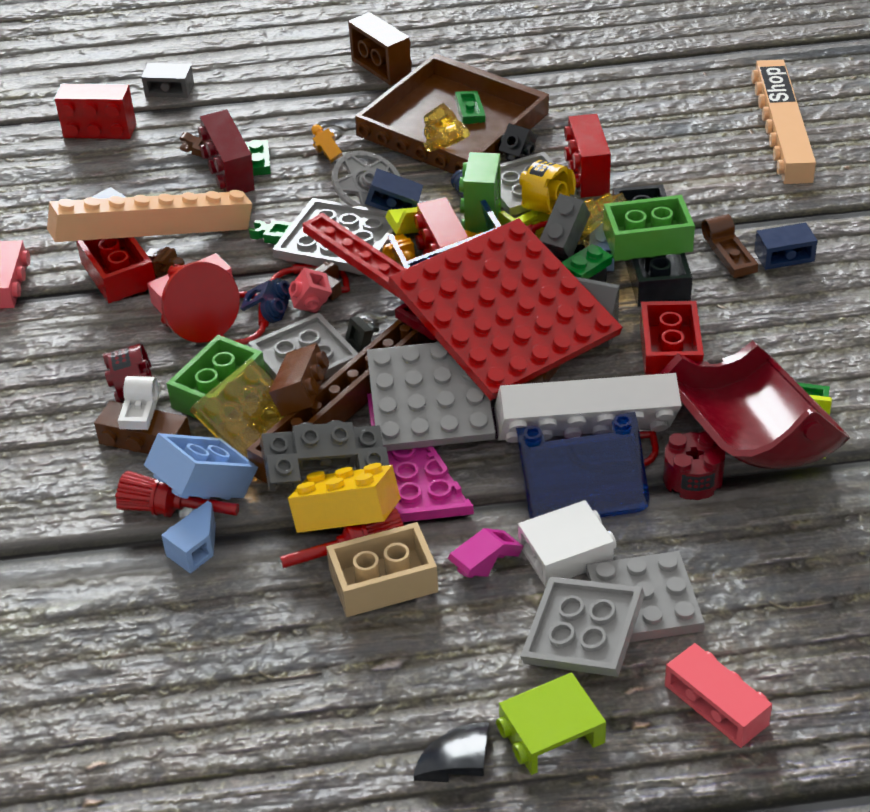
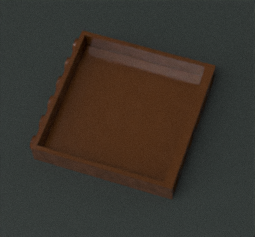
[355,53,549,174]

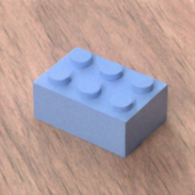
[144,433,258,500]

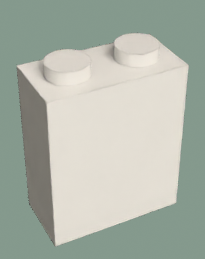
[518,500,616,587]

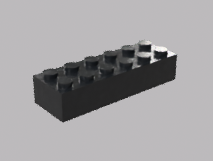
[613,184,693,307]

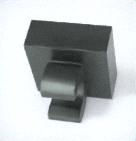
[345,317,379,353]

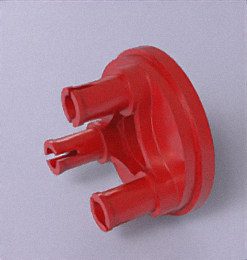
[161,261,240,343]

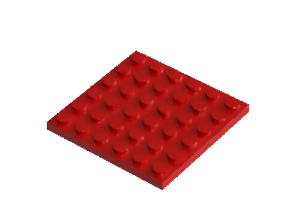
[388,218,623,401]

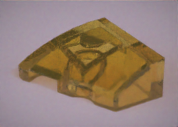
[424,103,470,151]

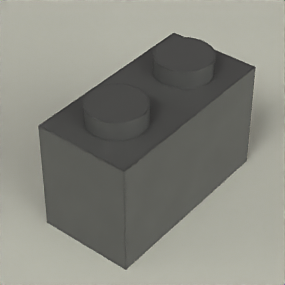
[141,63,194,98]
[540,194,590,259]

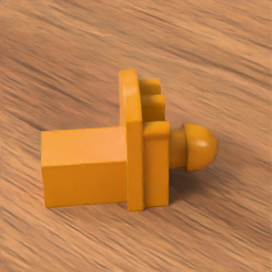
[311,124,342,163]
[382,233,416,265]

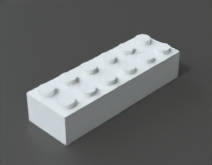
[494,373,682,443]

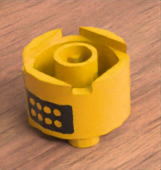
[519,160,576,215]

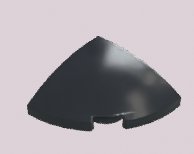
[413,722,489,783]

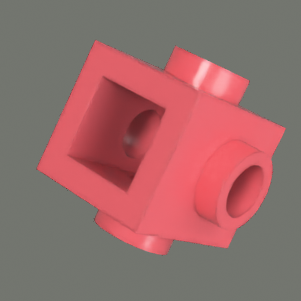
[288,268,332,313]

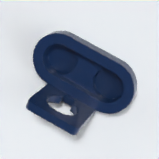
[240,278,290,323]

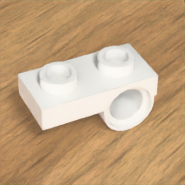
[118,376,161,430]

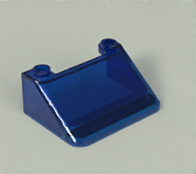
[516,412,650,519]

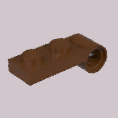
[701,214,758,278]

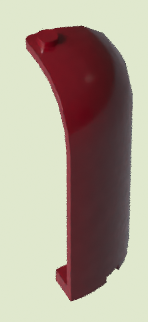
[659,341,850,469]

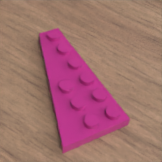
[367,393,474,522]

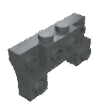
[260,420,389,491]

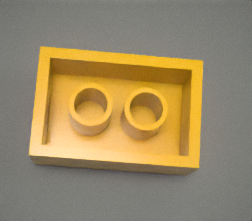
[288,463,401,533]

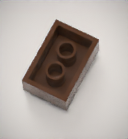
[348,12,412,86]

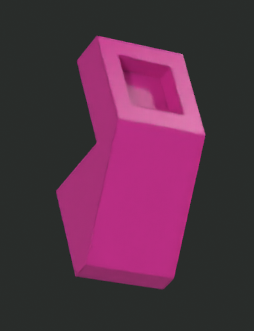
[448,528,524,578]

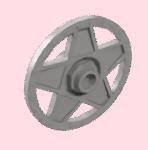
[332,151,401,210]

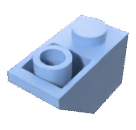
[161,501,216,574]

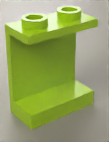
[496,672,606,775]

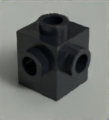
[499,123,538,161]

